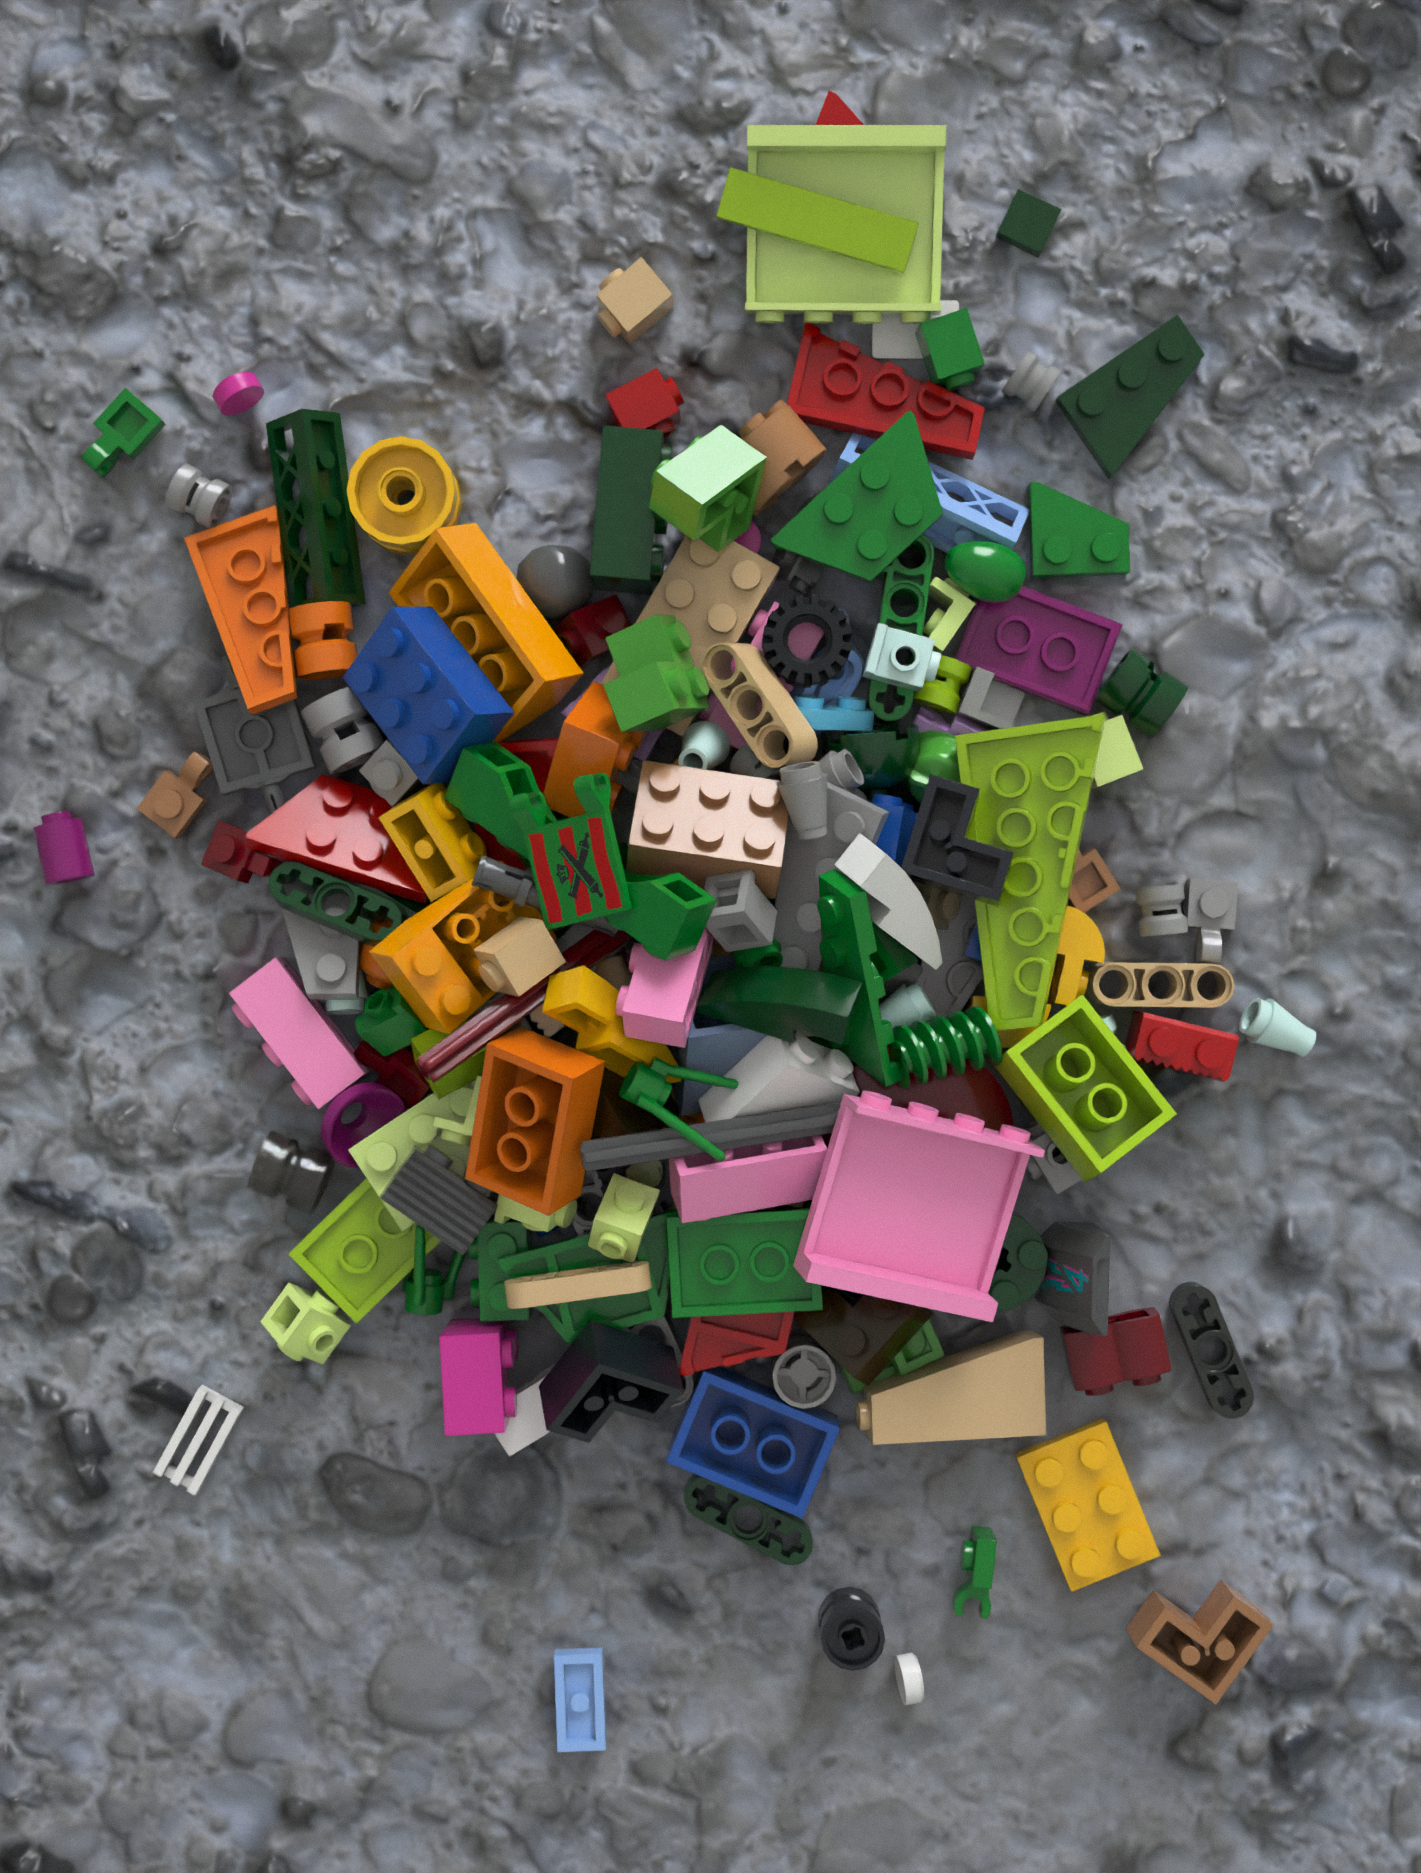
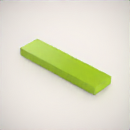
[716,167,919,274]

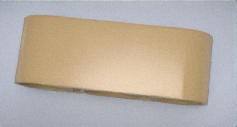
[701,643,818,768]
[1086,962,1235,1008]

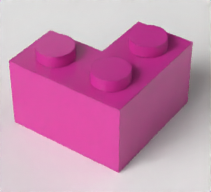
[439,1317,519,1436]

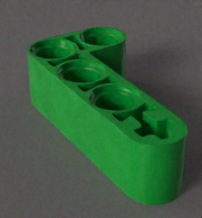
[866,534,934,724]

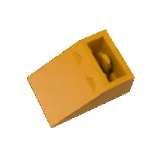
[369,861,557,1034]

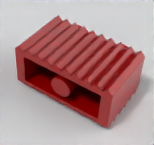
[1125,1010,1239,1082]

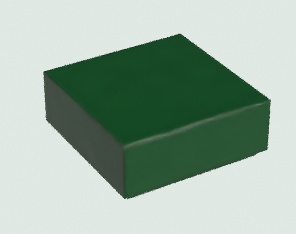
[995,188,1062,258]

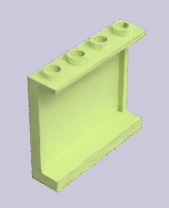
[745,125,947,324]

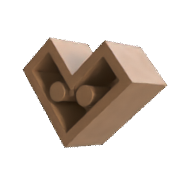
[1125,1579,1274,1704]

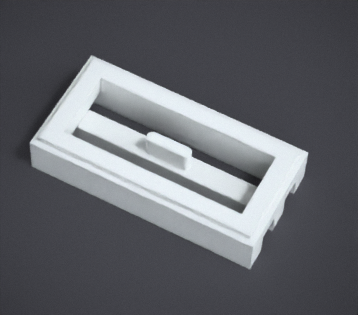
[153,1384,244,1495]

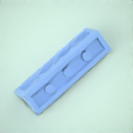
[828,433,1030,553]

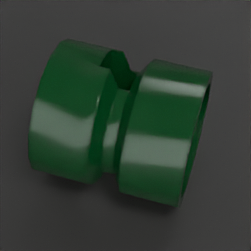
[1095,648,1188,739]

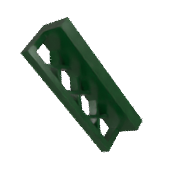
[266,409,366,608]

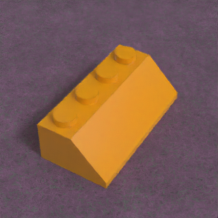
[388,523,584,742]

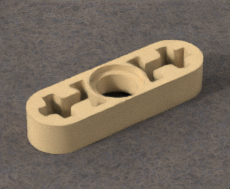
[504,1261,652,1309]

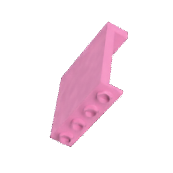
[793,1091,1045,1322]

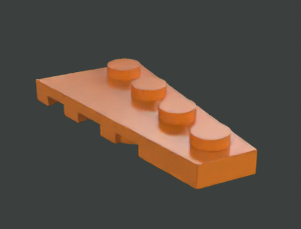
[184,505,298,715]

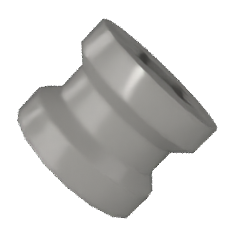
[1002,350,1062,413]

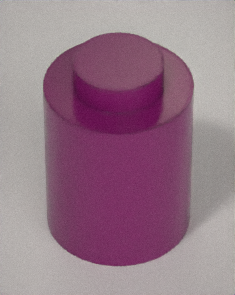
[33,811,95,885]

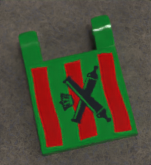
[509,773,633,930]

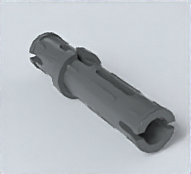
[471,855,618,937]

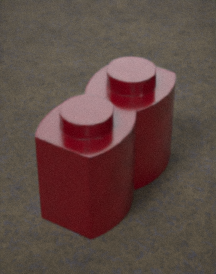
[1059,1307,1172,1396]

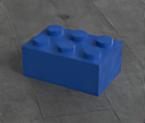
[343,607,515,784]
[666,1366,840,1519]

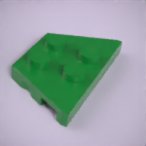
[770,410,943,584]
[498,1209,679,1344]

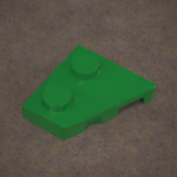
[1028,482,1130,578]

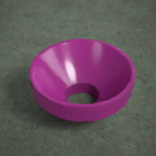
[321,1082,406,1168]

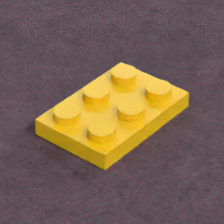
[1014,1418,1161,1592]

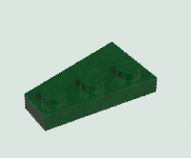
[1055,315,1205,480]

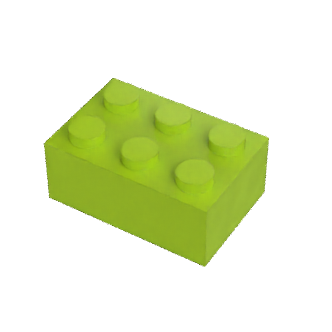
[995,994,1177,1182]

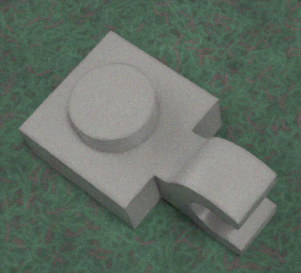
[1184,878,1238,963]

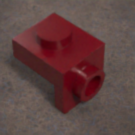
[553,594,632,669]

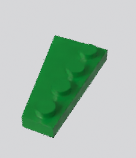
[817,869,902,1087]

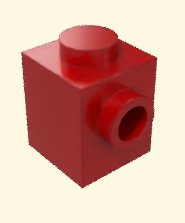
[605,368,684,439]

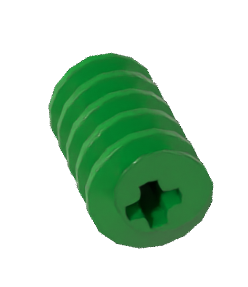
[889,1006,1002,1089]

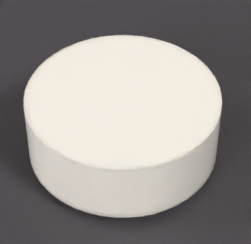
[894,1652,924,1705]

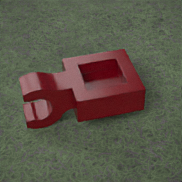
[201,820,285,884]
[354,1040,431,1109]

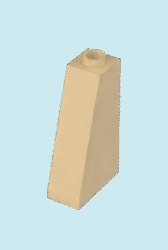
[855,1329,1046,1445]

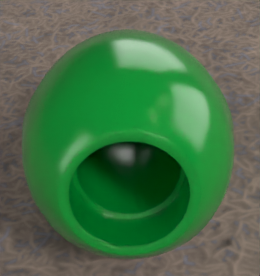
[944,541,1026,603]

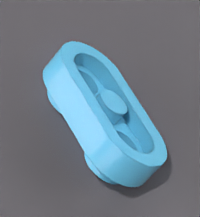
[794,694,875,731]

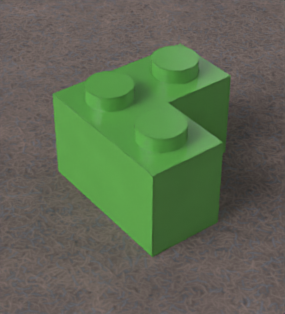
[649,425,767,552]
[603,614,710,732]

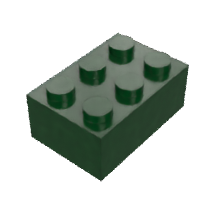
[590,425,673,595]

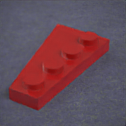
[787,323,985,460]

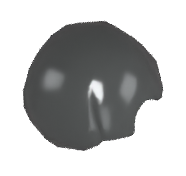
[516,545,594,619]

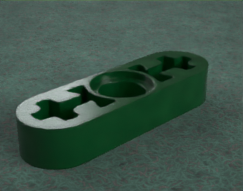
[269,861,404,947]
[684,1474,813,1565]

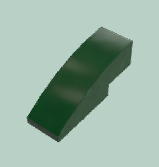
[696,966,862,1045]

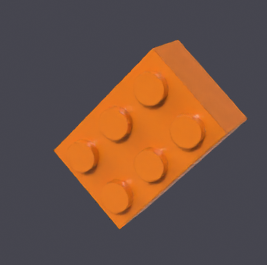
[465,1027,605,1216]

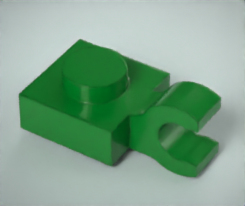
[81,388,166,478]
[952,1526,997,1619]

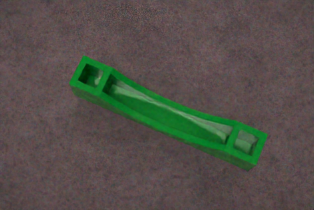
[444,741,717,961]

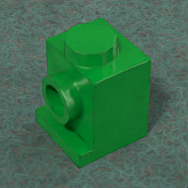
[355,986,429,1057]

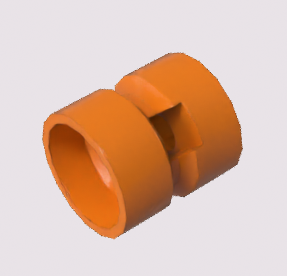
[288,601,358,680]

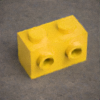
[379,783,488,902]

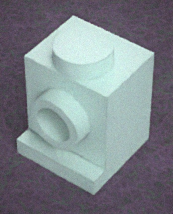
[862,623,941,692]

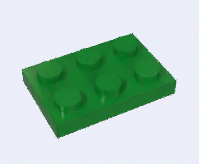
[667,1208,823,1318]

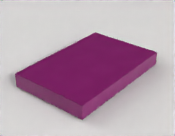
[954,586,1123,716]

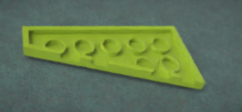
[955,714,1106,1031]

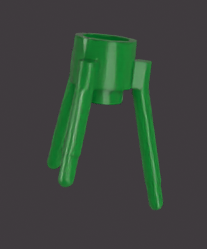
[619,1057,738,1161]
[402,1225,468,1315]

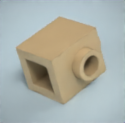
[596,257,674,345]
[473,917,566,997]

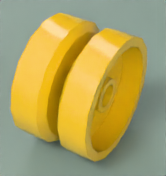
[346,436,463,556]

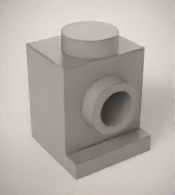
[704,869,777,952]

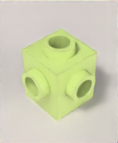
[260,1282,351,1364]

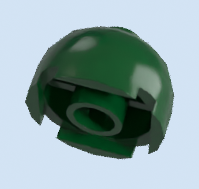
[821,724,920,800]

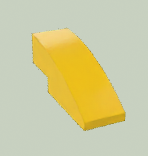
[542,965,681,1083]

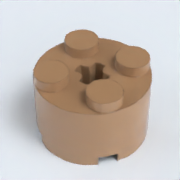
[738,399,827,516]

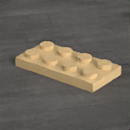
[601,535,780,738]

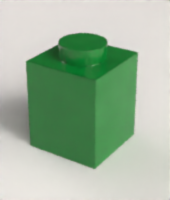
[915,308,985,391]

